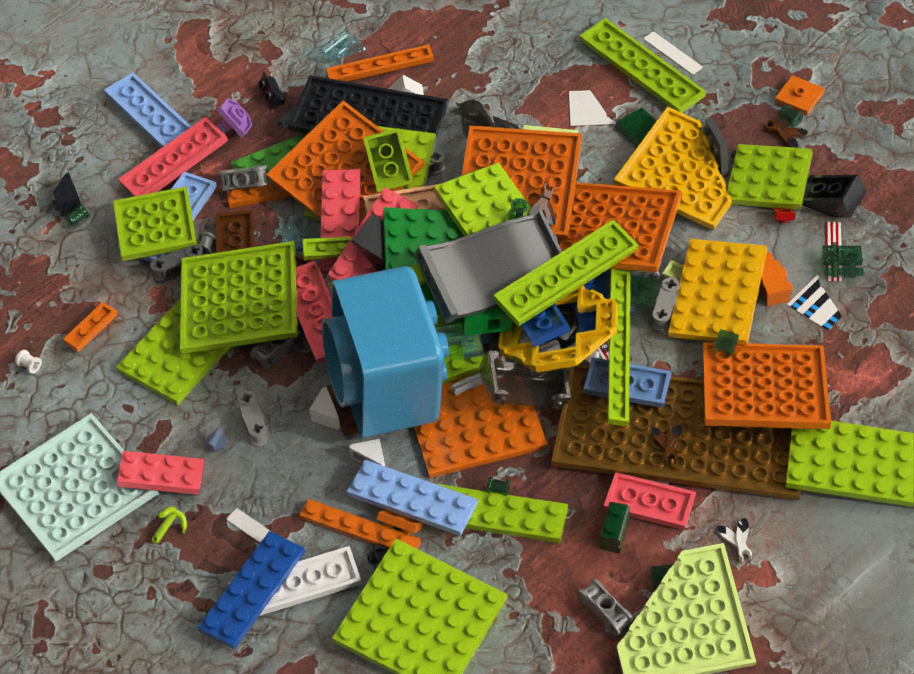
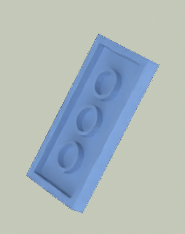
[584,357,671,408]

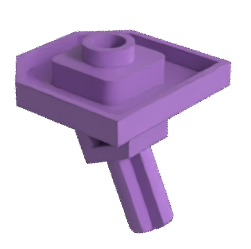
[216,98,252,138]

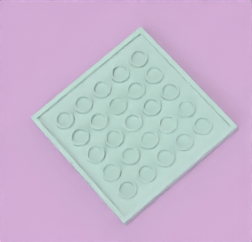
[0,413,159,562]

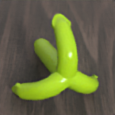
[152,506,187,544]

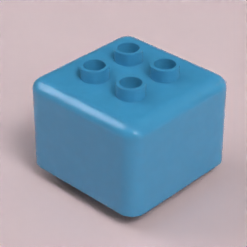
[322,266,449,438]

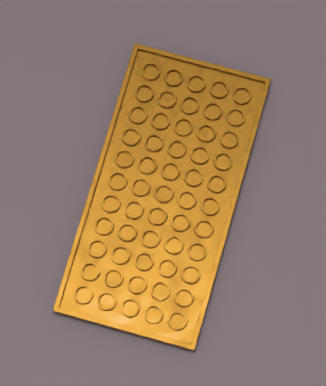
[551,364,801,500]

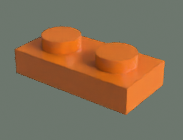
[377,509,423,534]

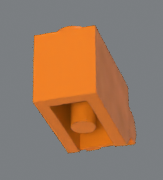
[760,252,793,306]

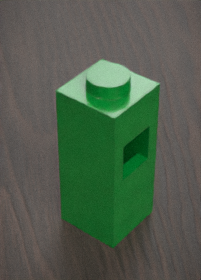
[462,307,513,336]

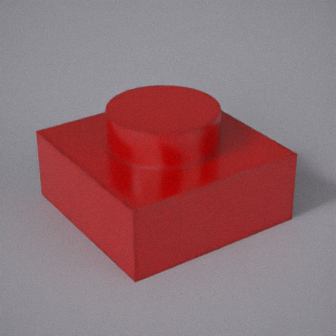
[773,209,796,223]

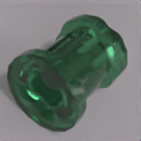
[779,104,803,127]
[507,198,528,220]
[65,203,90,228]
[486,476,511,496]

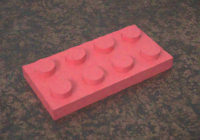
[117,451,204,495]
[604,472,696,530]

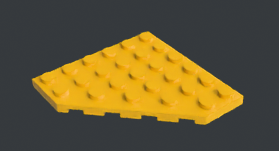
[614,107,732,231]

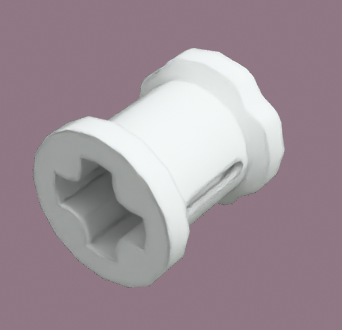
[15,350,42,374]

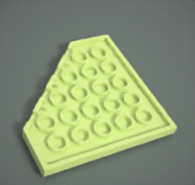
[617,543,756,674]

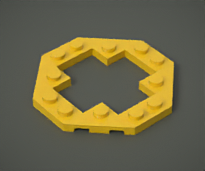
[499,285,618,373]

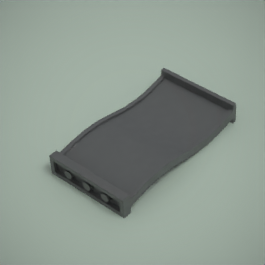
[413,211,563,324]

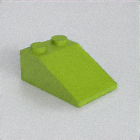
[363,128,414,193]

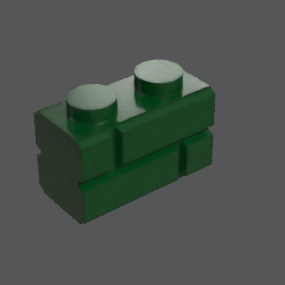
[599,502,630,553]

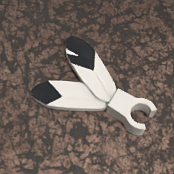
[717,518,752,562]

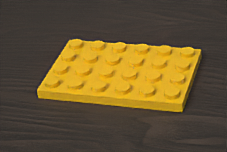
[668,239,767,345]

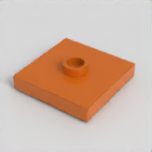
[775,75,825,116]

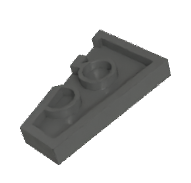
[703,118,729,177]

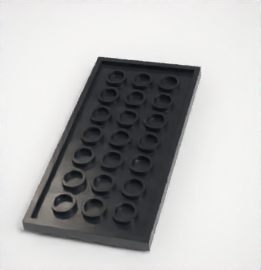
[288,75,448,137]

